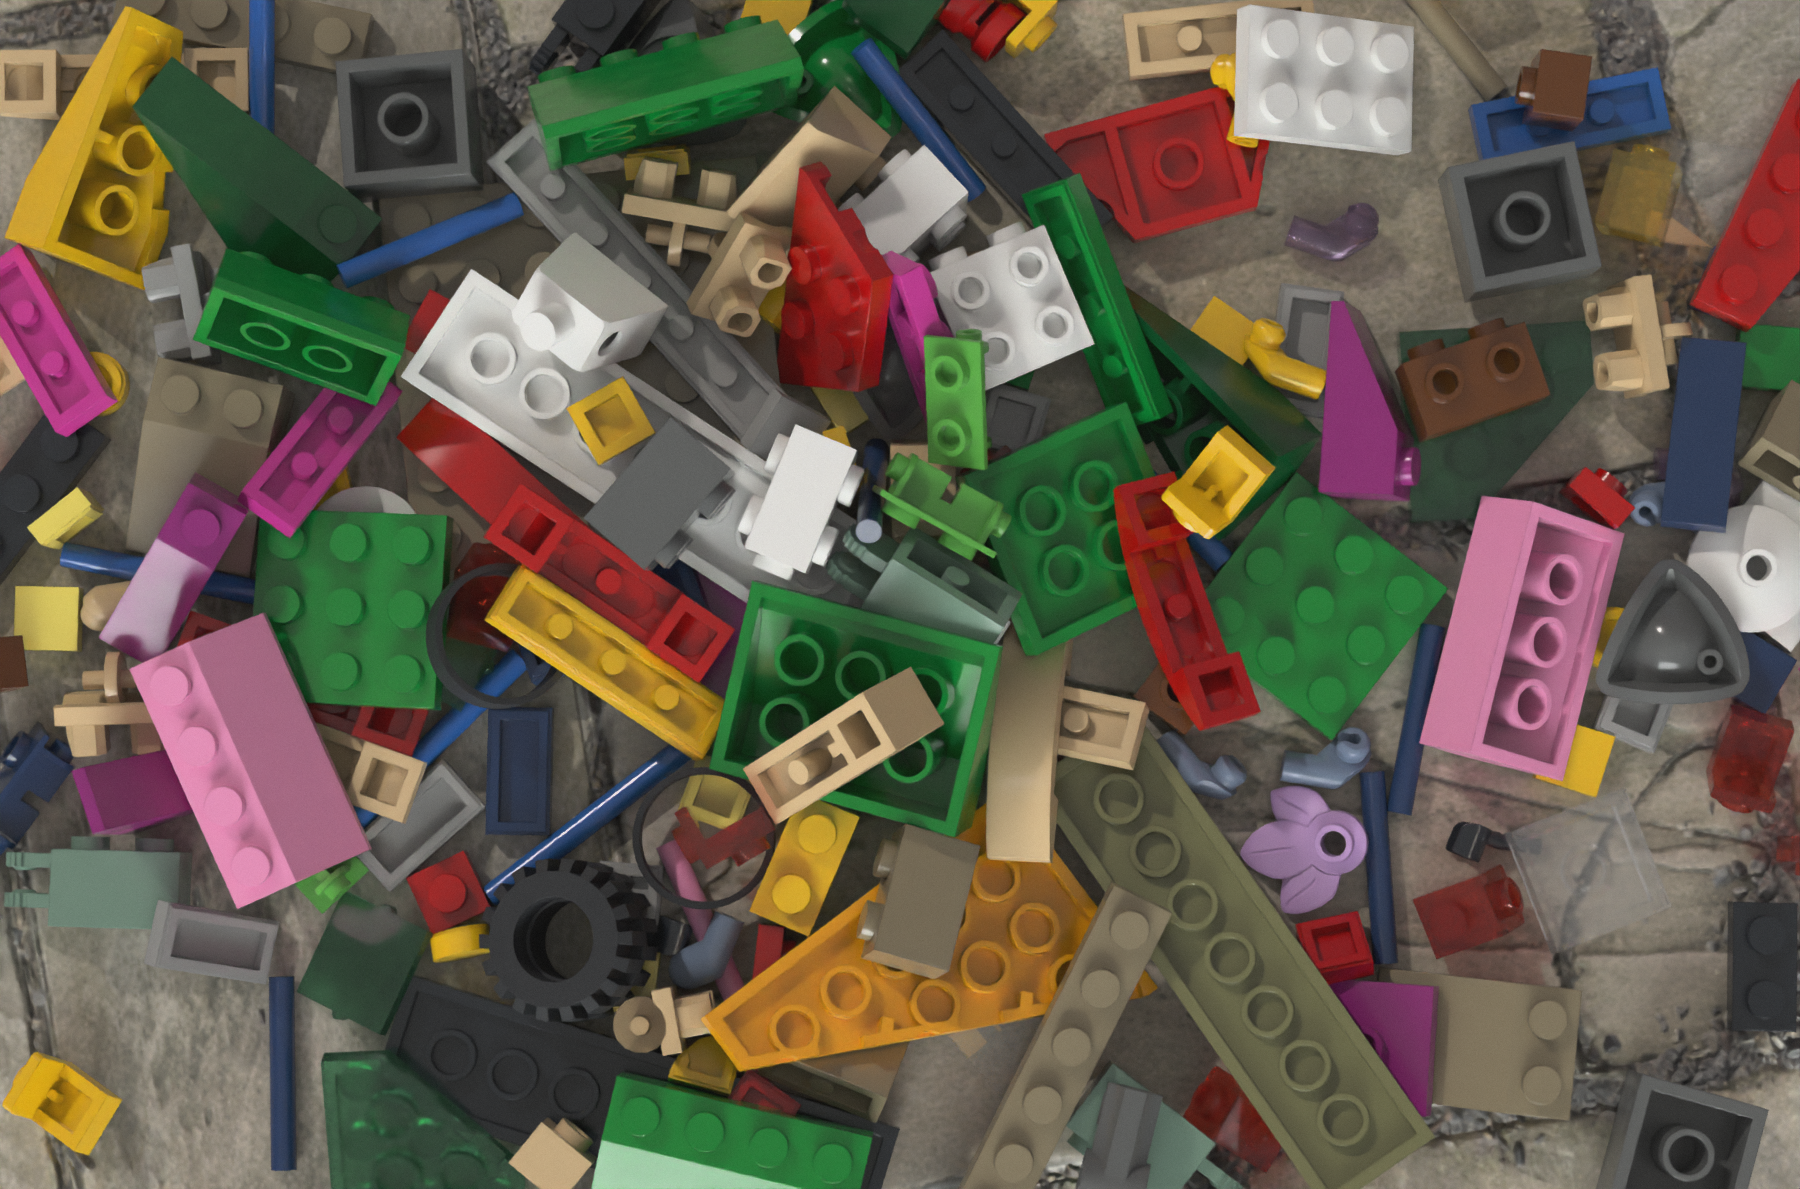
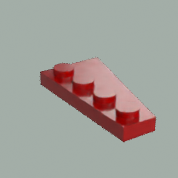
[1689,78,1800,332]

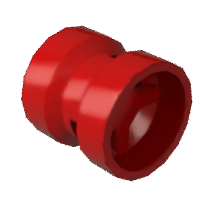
[938,0,1027,63]

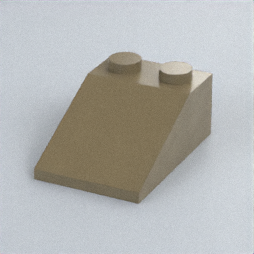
[126,357,296,578]
[1377,967,1582,1121]

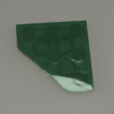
[1396,321,1594,524]
[321,1050,529,1189]

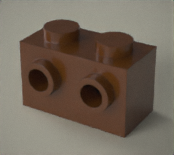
[1394,317,1551,443]

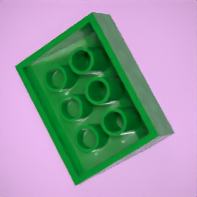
[527,16,804,171]
[709,580,1003,837]
[591,1071,873,1189]

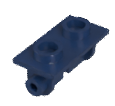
[0,721,76,856]

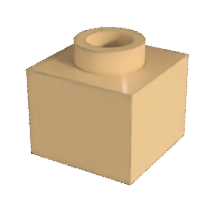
[509,1117,597,1189]

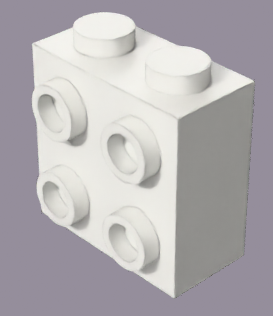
[838,145,968,263]
[928,221,1095,391]
[738,424,865,581]

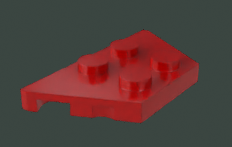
[1043,86,1270,244]
[777,161,893,392]

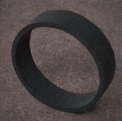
[426,563,563,709]
[632,767,776,909]

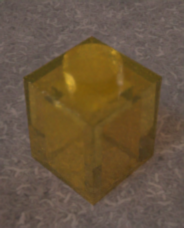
[1594,144,1683,248]

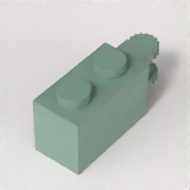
[825,523,1023,644]
[4,836,192,929]
[1066,1060,1243,1189]

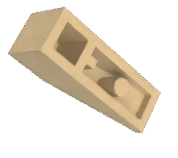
[743,667,944,825]

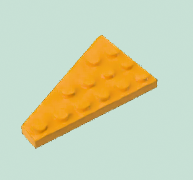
[701,802,1158,1072]

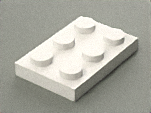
[1234,4,1414,155]

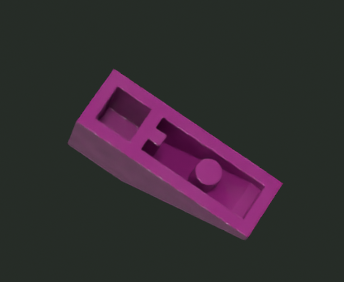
[1318,301,1421,502]
[99,472,249,663]
[72,750,194,835]

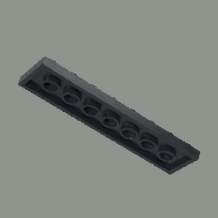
[369,974,900,1189]

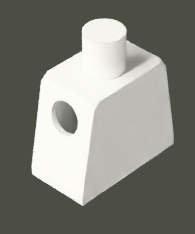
[511,232,669,372]

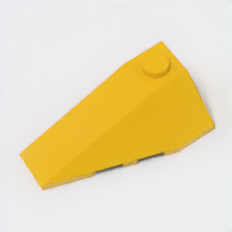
[4,6,183,290]

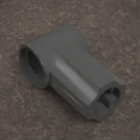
[1076,1081,1163,1189]

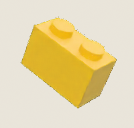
[749,800,861,937]

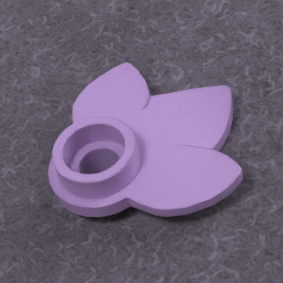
[1240,785,1369,914]

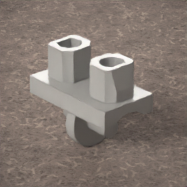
[141,243,222,367]

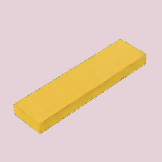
[484,564,725,762]

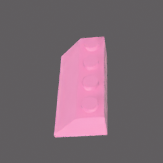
[1419,496,1625,781]
[129,613,372,909]

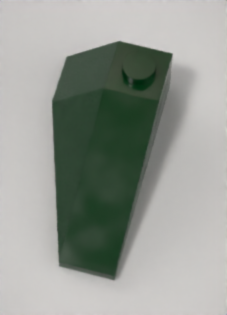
[1124,285,1322,541]

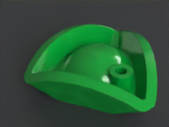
[772,0,903,140]

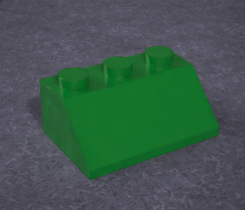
[193,248,410,406]

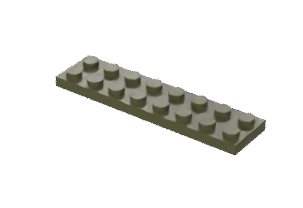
[1054,725,1435,1189]

